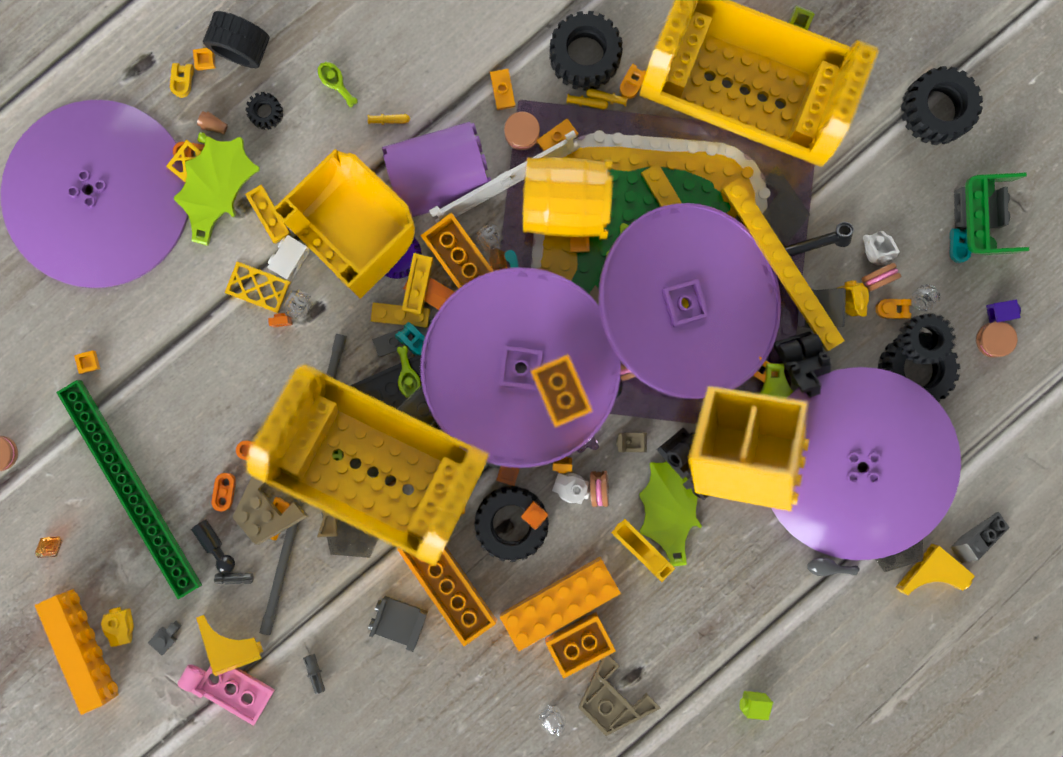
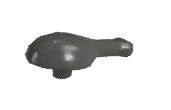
[807,558,860,577]

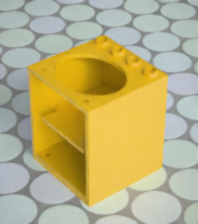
[689,386,809,511]

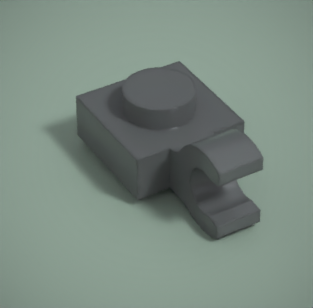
[148,621,182,655]

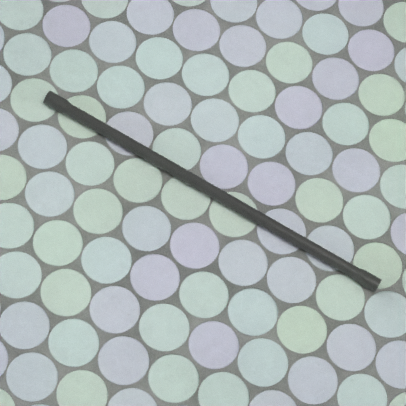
[259,333,347,635]

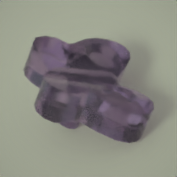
[577,436,599,453]

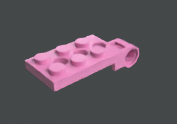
[177,664,275,726]

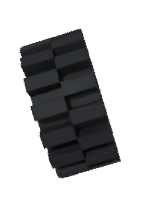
[246,92,283,130]

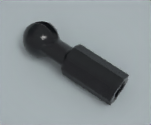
[191,519,235,574]

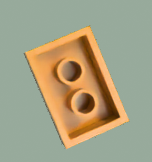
[531,355,593,427]
[545,612,616,679]

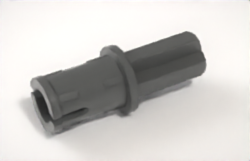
[303,654,325,694]

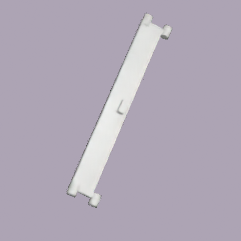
[429,130,580,223]

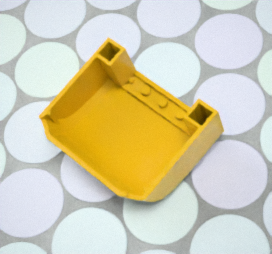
[271,149,414,299]

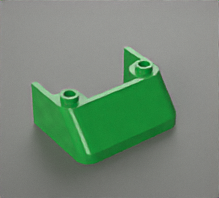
[965,172,1029,255]

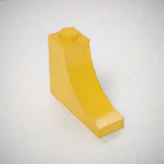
[895,543,975,595]
[196,615,264,676]

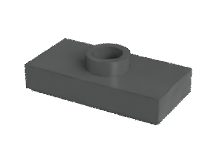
[372,328,413,358]

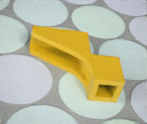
[611,519,676,582]

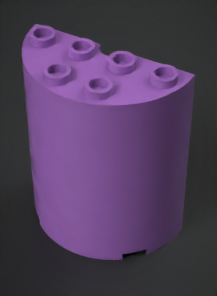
[382,122,491,218]

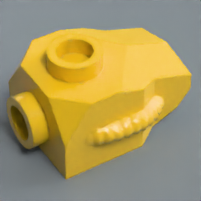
[837,280,869,317]
[101,607,134,647]

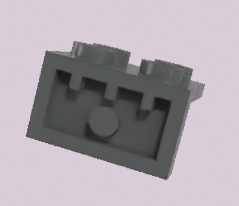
[798,288,846,329]

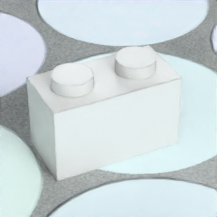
[267,235,311,282]

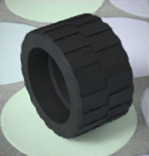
[203,11,270,68]

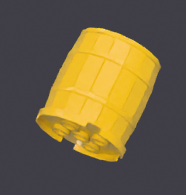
[523,157,612,240]

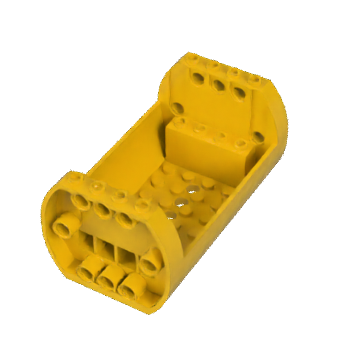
[639,0,878,167]
[247,364,490,566]

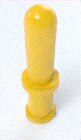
[586,88,628,106]
[566,94,609,110]
[368,113,410,125]

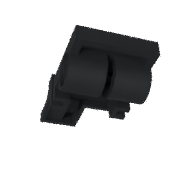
[774,331,831,398]
[657,427,709,500]

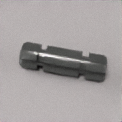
[214,573,253,584]

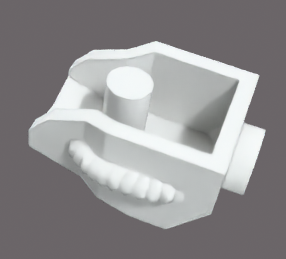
[863,231,900,266]
[552,473,590,504]

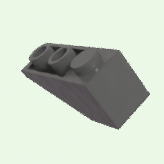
[951,512,1010,563]

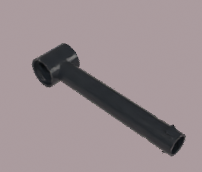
[784,222,854,257]

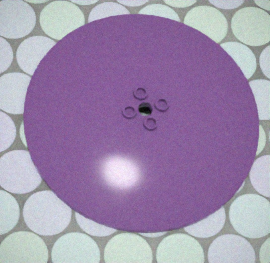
[1,100,188,288]
[599,203,781,399]
[421,268,621,468]
[771,367,961,560]

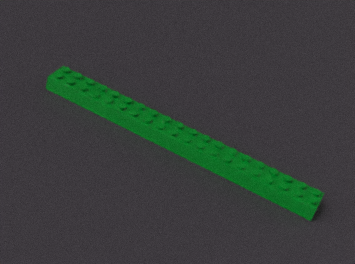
[56,380,202,600]

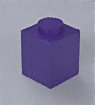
[986,299,1021,323]

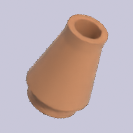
[197,111,228,135]

